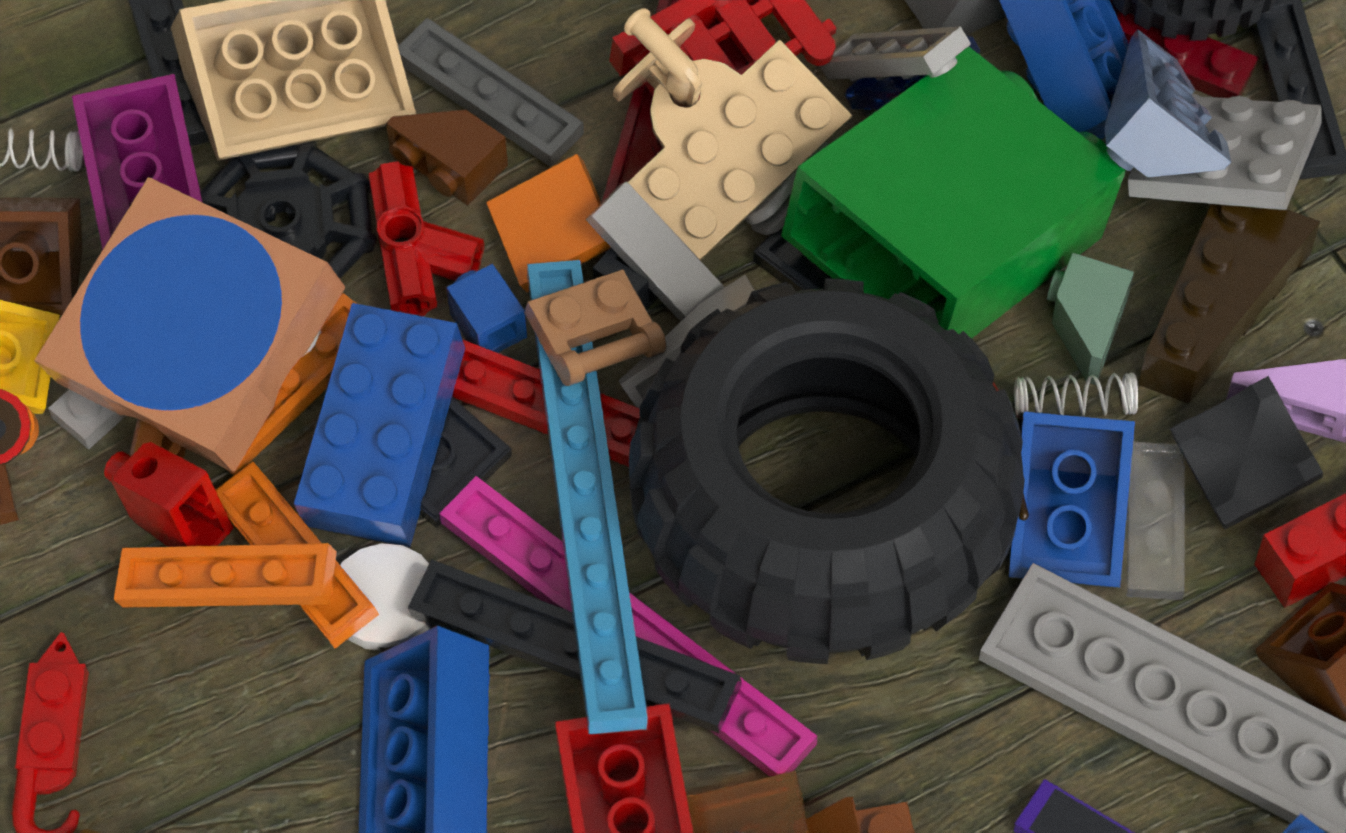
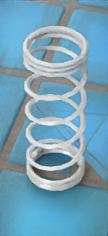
[0,128,83,172]
[1014,372,1138,420]

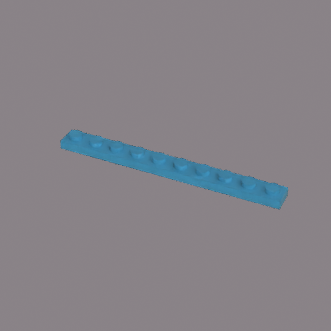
[527,260,648,734]

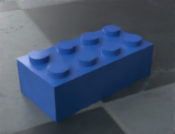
[294,303,465,547]

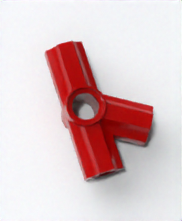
[369,161,485,317]

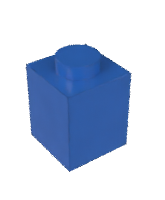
[446,264,527,353]

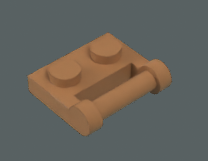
[524,270,666,386]

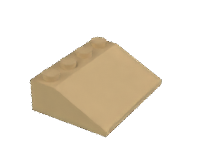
[171,0,416,161]

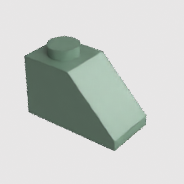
[1047,253,1134,385]

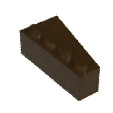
[1138,204,1320,404]

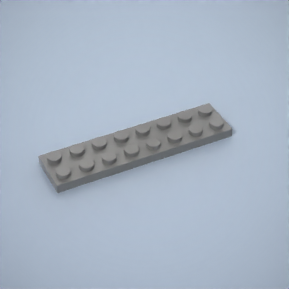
[979,563,1346,833]

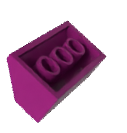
[72,74,203,250]

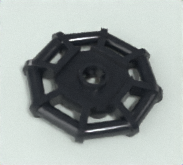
[200,141,377,279]

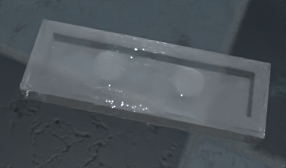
[1126,442,1185,600]

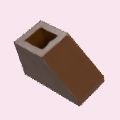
[386,110,508,206]

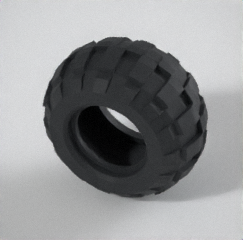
[629,278,1025,664]

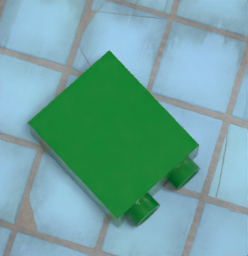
[781,46,1126,339]

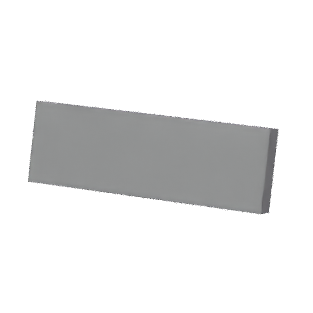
[585,181,725,322]

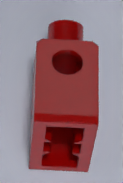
[104,442,234,547]

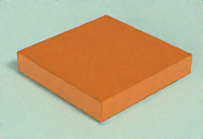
[486,154,611,293]

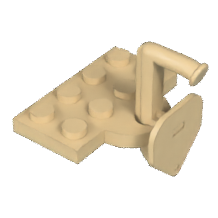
[613,8,853,261]

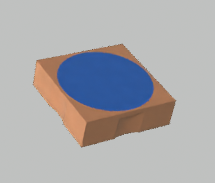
[34,177,345,473]

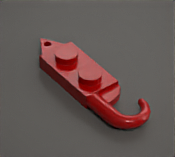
[12,632,89,833]

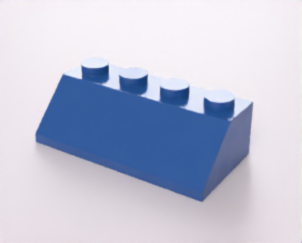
[999,0,1129,139]
[359,626,490,833]

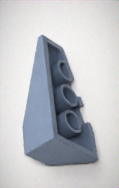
[1104,30,1231,177]

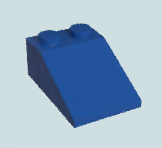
[1009,412,1135,588]

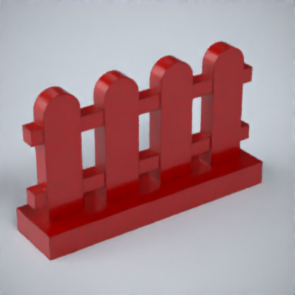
[609,0,837,108]

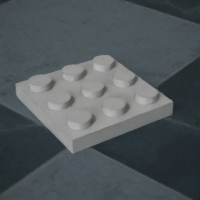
[1128,93,1322,210]

